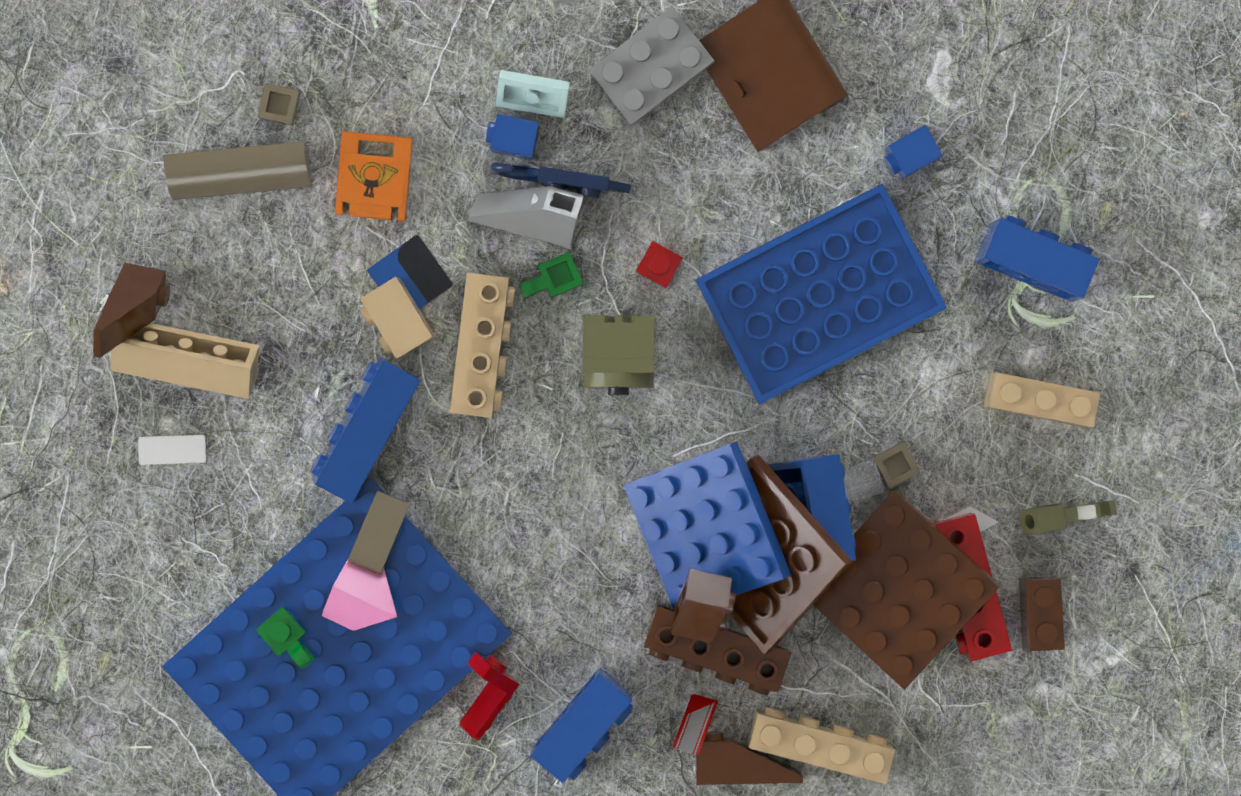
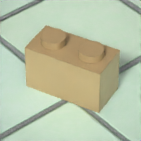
[360,277,436,359]

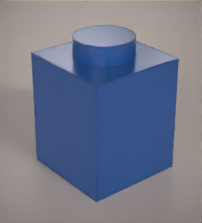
[486,114,540,161]
[884,125,943,179]

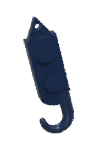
[490,162,631,199]

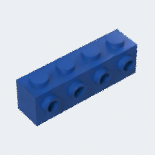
[310,357,421,504]

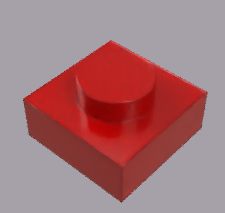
[635,241,683,289]

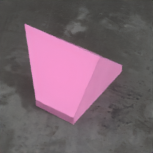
[322,560,397,631]

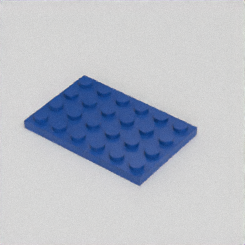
[695,183,947,405]

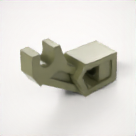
[1019,500,1117,535]

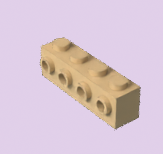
[449,273,516,418]
[111,323,259,399]
[747,706,895,784]

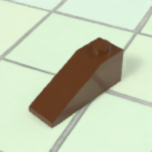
[93,262,170,358]
[695,731,803,785]

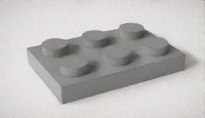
[589,6,715,127]

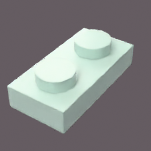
[496,70,570,118]

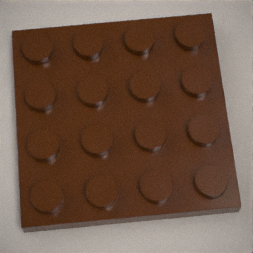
[730,455,853,655]
[814,489,1001,690]

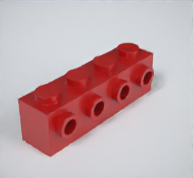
[933,513,1012,662]

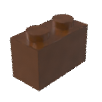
[671,569,736,643]
[1019,576,1065,652]

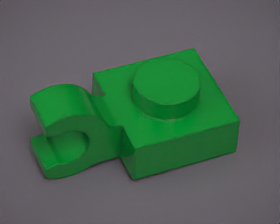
[519,251,583,299]
[256,606,316,669]

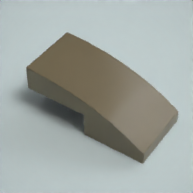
[348,491,410,574]

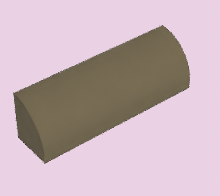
[163,141,312,200]

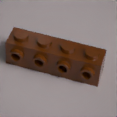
[644,604,792,696]

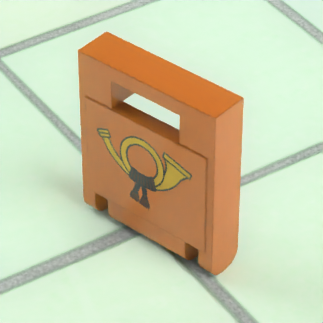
[335,131,414,222]

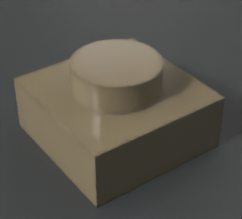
[257,83,301,126]
[872,441,920,489]

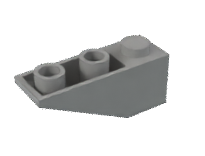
[468,186,584,248]

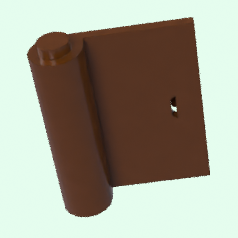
[699,0,849,152]

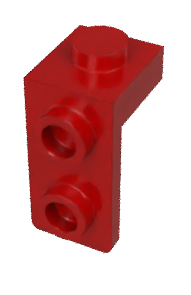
[459,652,520,741]

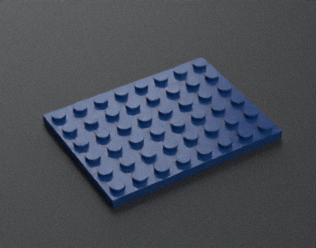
[162,478,512,796]

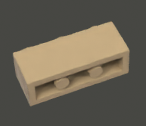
[983,372,1101,428]

